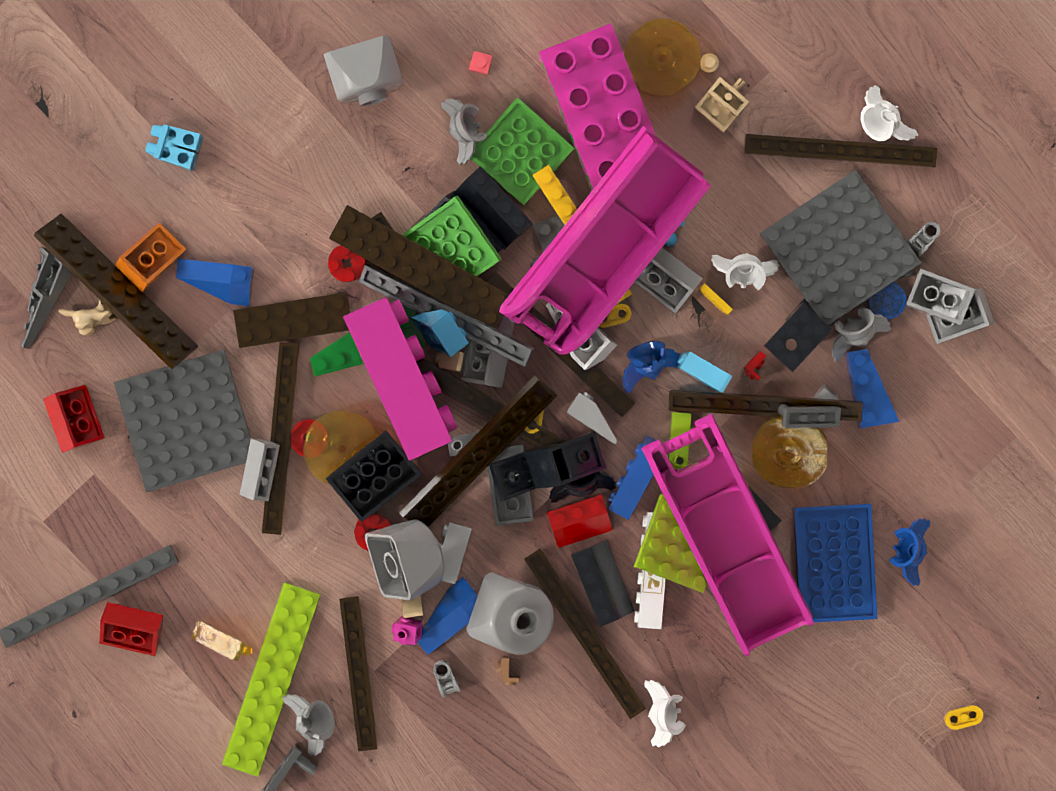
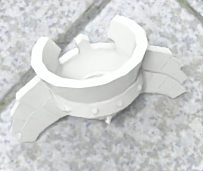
[860,85,918,141]
[711,253,779,290]
[645,680,686,747]

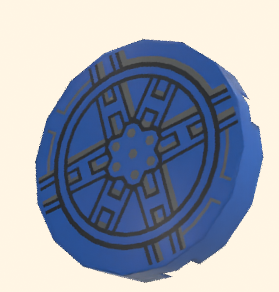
[868,282,906,319]

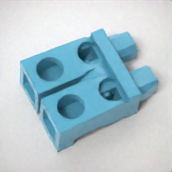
[145,124,204,171]

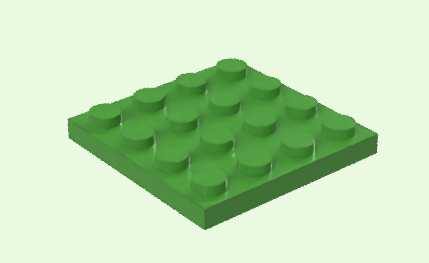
[471,97,575,206]
[402,195,501,276]

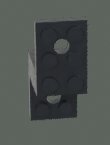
[764,299,835,372]
[489,431,606,501]

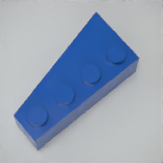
[845,349,899,428]
[607,435,656,520]

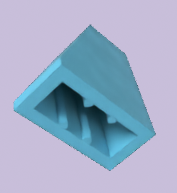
[677,351,732,393]

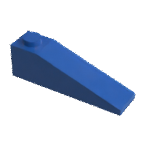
[176,259,254,306]

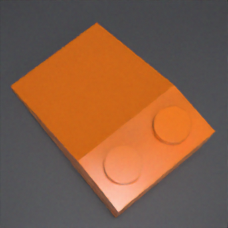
[115,222,186,292]

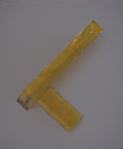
[191,620,252,661]

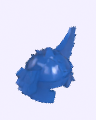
[622,341,680,393]
[889,518,930,586]

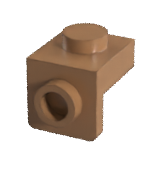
[497,656,520,685]

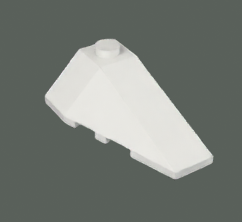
[546,303,617,370]

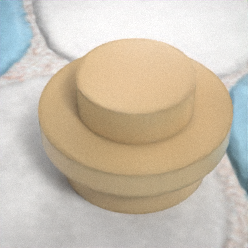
[700,53,719,73]

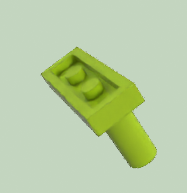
[669,412,691,469]

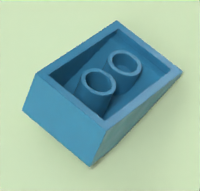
[411,309,469,357]

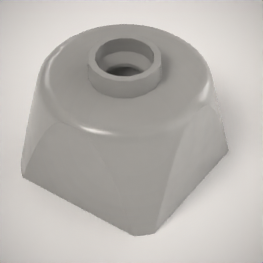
[323,35,403,107]
[365,520,444,601]
[466,572,554,655]

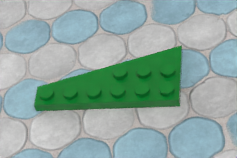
[310,304,426,377]

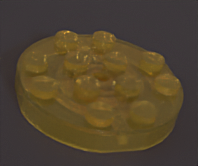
[624,18,701,97]
[303,410,378,484]
[752,416,828,489]

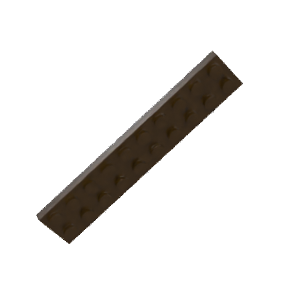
[329,205,509,329]
[34,213,198,370]
[400,375,558,527]

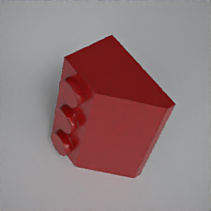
[43,384,105,453]
[546,494,613,548]
[99,602,163,656]

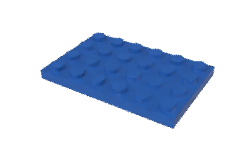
[794,504,878,622]

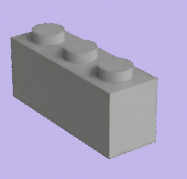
[240,439,280,501]
[439,522,472,584]

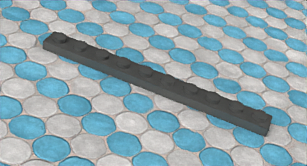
[359,264,534,367]
[0,545,179,648]

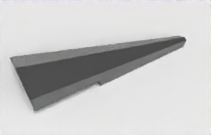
[20,247,72,349]

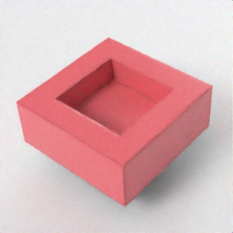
[469,51,492,75]

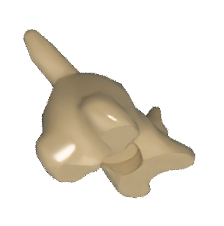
[59,300,116,336]

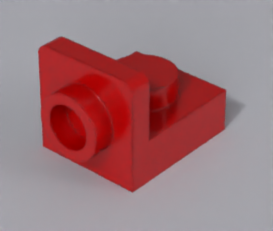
[743,351,766,381]

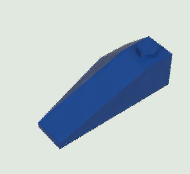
[418,577,478,655]

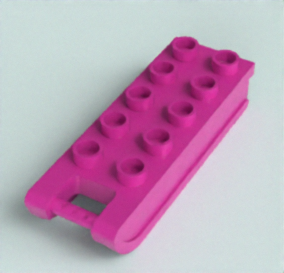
[499,126,711,355]
[641,413,814,657]

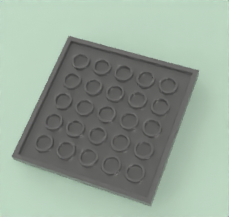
[760,170,921,325]
[114,350,251,492]

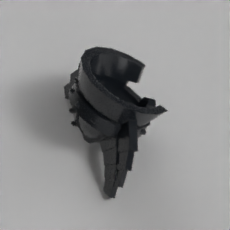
[549,471,616,503]

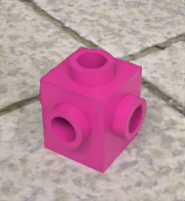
[391,616,423,645]

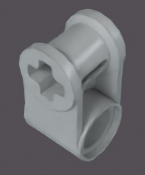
[907,222,940,258]
[433,659,461,698]

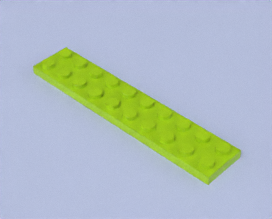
[222,582,321,777]

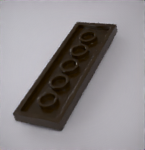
[233,292,350,348]

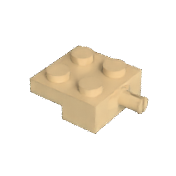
[694,77,749,133]

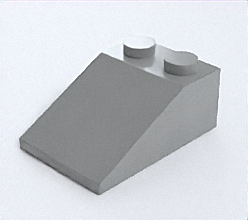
[906,268,975,325]
[926,288,996,344]
[566,392,617,444]

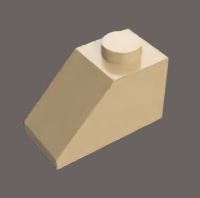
[435,352,465,372]
[402,594,424,618]

